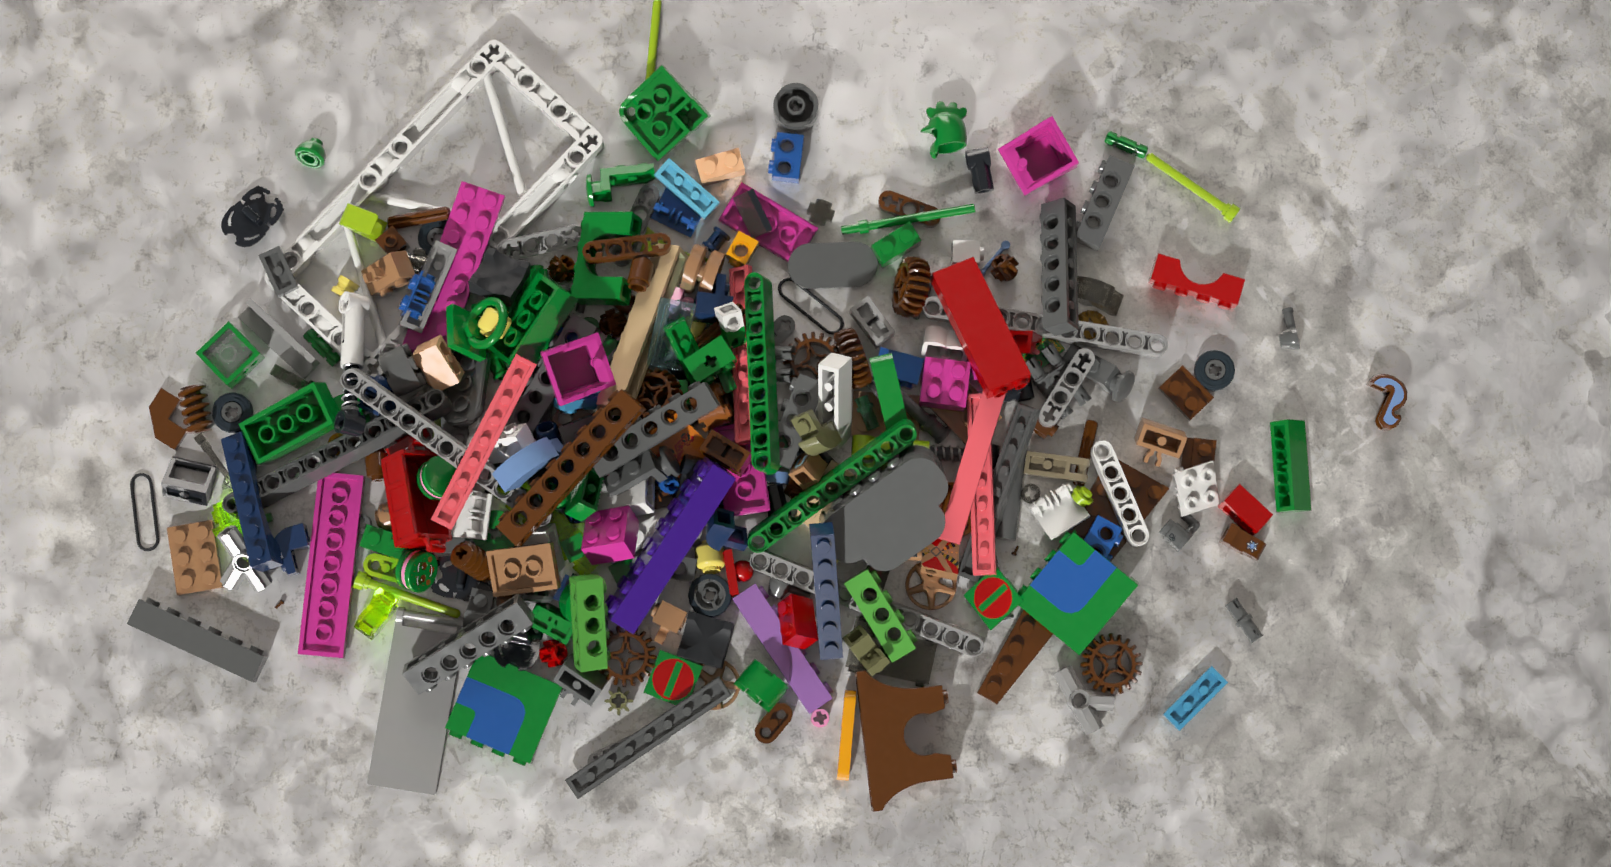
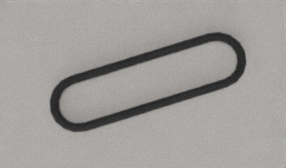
[778,278,844,335]
[130,473,159,551]

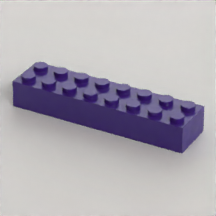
[605,456,736,634]

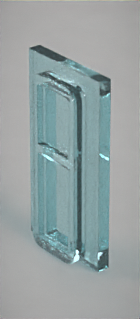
[647,297,696,371]

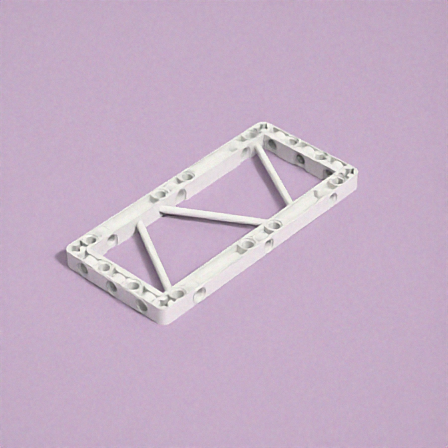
[264,40,604,377]

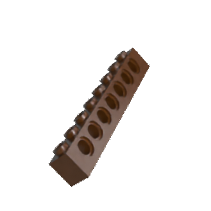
[496,389,646,546]

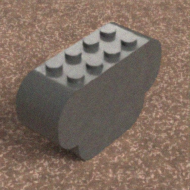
[819,445,948,571]

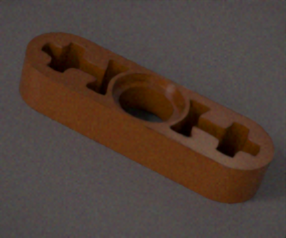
[878,190,941,228]

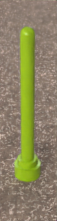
[645,0,662,80]
[1146,153,1241,223]
[353,570,461,618]

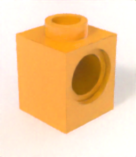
[726,231,759,267]

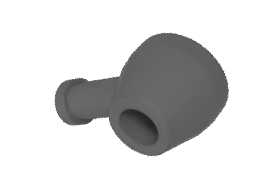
[1278,307,1300,350]
[768,577,811,600]

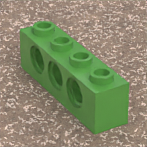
[844,567,918,663]
[569,573,610,672]

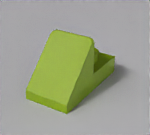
[339,203,387,243]

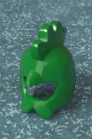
[921,101,967,159]

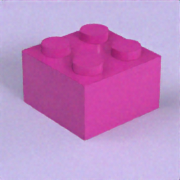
[919,357,971,412]
[581,505,639,565]

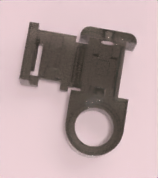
[269,364,315,390]

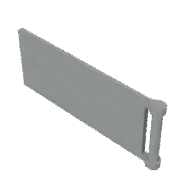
[367,606,464,795]

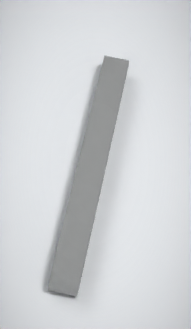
[923,296,1168,357]
[340,368,553,526]
[749,550,984,657]

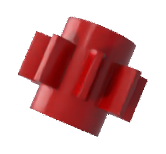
[539,639,568,668]

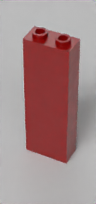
[931,257,1031,399]

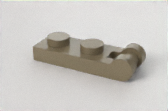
[1024,451,1091,483]

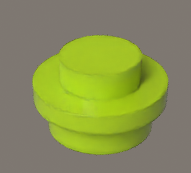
[1071,486,1093,507]

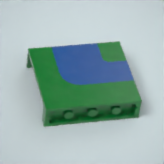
[1017,530,1138,655]
[445,655,564,766]

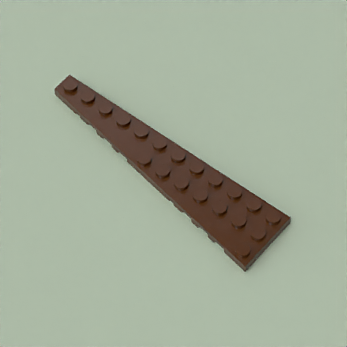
[977,460,1170,704]

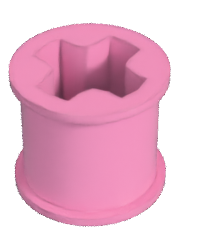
[811,709,829,727]

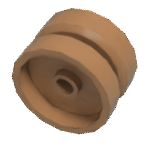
[680,244,726,295]

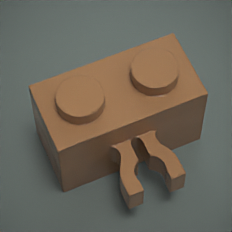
[361,250,415,297]
[1134,417,1187,467]
[651,600,688,645]

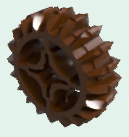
[891,256,931,318]
[833,327,872,389]
[783,332,839,380]
[636,367,683,429]
[599,626,657,687]
[1080,633,1143,694]

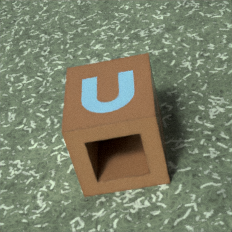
[788,452,828,490]

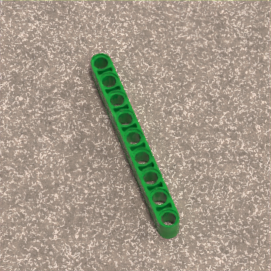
[744,272,780,475]
[748,419,917,553]

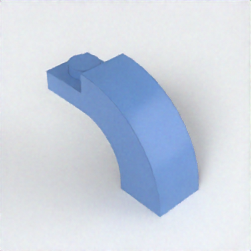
[492,437,564,492]

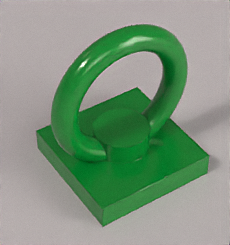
[446,297,508,362]

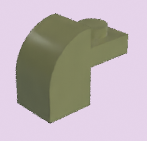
[791,409,842,456]
[842,625,890,676]

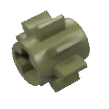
[604,687,634,715]

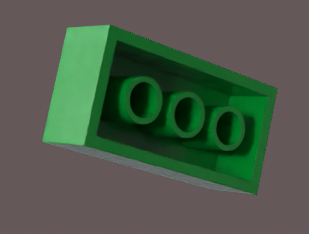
[488,272,579,365]
[239,382,339,465]

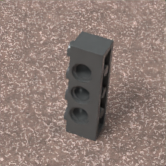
[1076,155,1135,251]
[766,373,818,470]

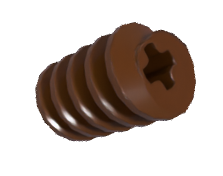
[178,384,213,434]
[450,541,491,583]

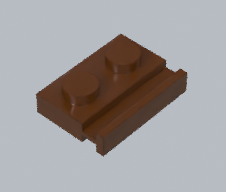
[1158,365,1214,421]
[1180,437,1217,470]

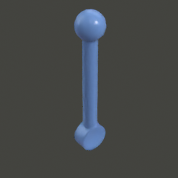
[980,240,1010,277]

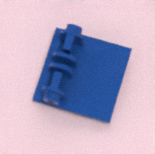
[651,187,701,238]
[398,270,436,320]

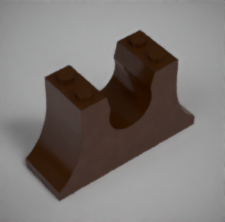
[855,671,957,812]

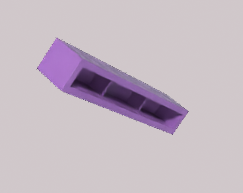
[732,584,833,714]

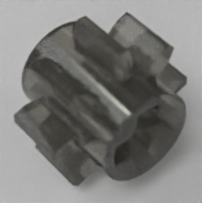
[807,199,835,226]
[407,247,428,275]

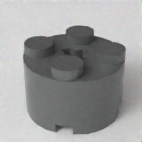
[773,83,818,133]
[378,343,427,397]

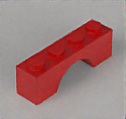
[1148,253,1245,310]

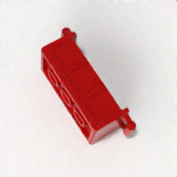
[381,437,452,553]

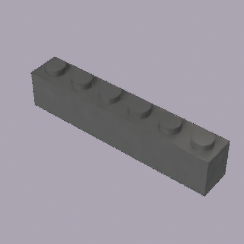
[127,597,268,682]

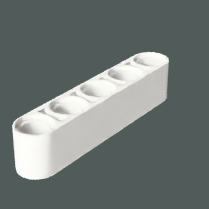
[1090,440,1149,547]

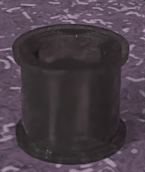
[1021,484,1040,503]

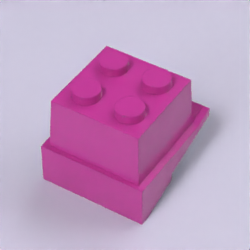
[998,116,1079,196]
[540,332,616,406]

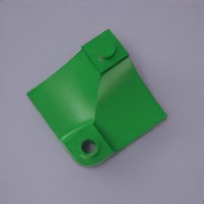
[619,65,711,161]

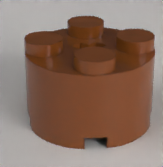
[688,381,734,432]

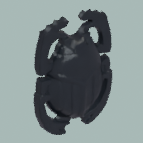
[221,186,284,247]
[431,556,493,602]
[494,620,544,671]

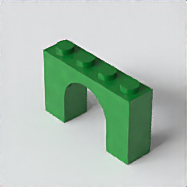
[570,212,643,306]

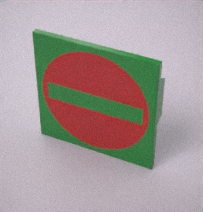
[964,566,1024,630]
[643,650,703,705]

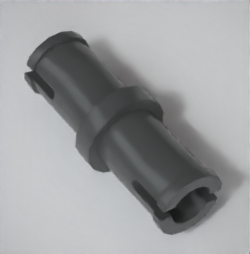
[1225,598,1263,644]

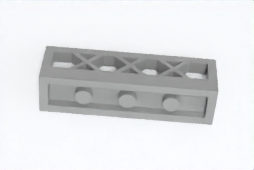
[398,240,458,334]
[238,298,320,379]

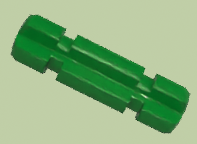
[1105,131,1148,158]
[303,328,341,367]

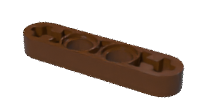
[582,233,671,264]

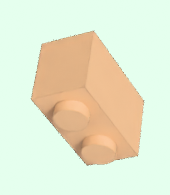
[695,148,745,187]
[412,335,464,391]

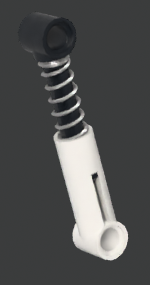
[334,291,370,437]

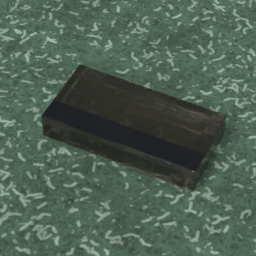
[733,189,772,239]

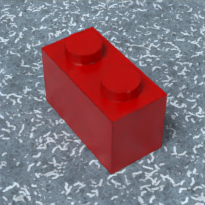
[777,594,818,650]

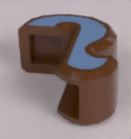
[1366,374,1407,431]

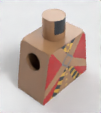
[908,539,959,580]

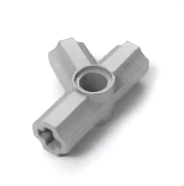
[217,525,273,592]
[1053,665,1114,735]

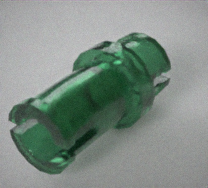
[854,394,880,431]

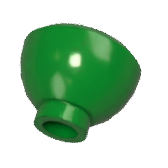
[294,138,326,168]

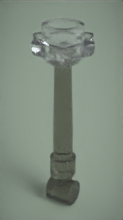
[194,433,232,491]

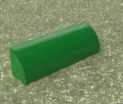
[1270,419,1311,513]

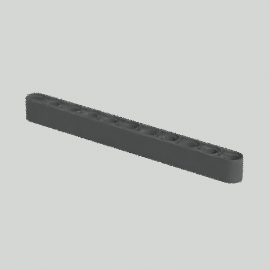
[222,389,452,519]

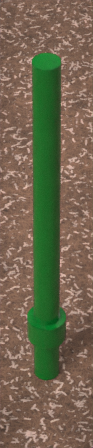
[841,204,976,235]

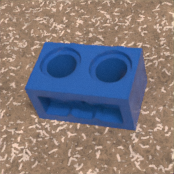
[768,132,804,184]
[1084,515,1123,561]

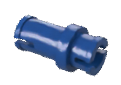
[655,475,679,494]

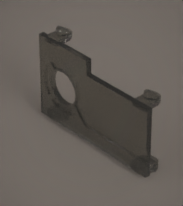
[845,615,937,687]

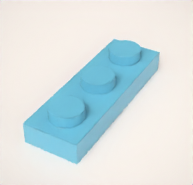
[654,158,720,220]

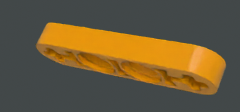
[837,690,856,781]

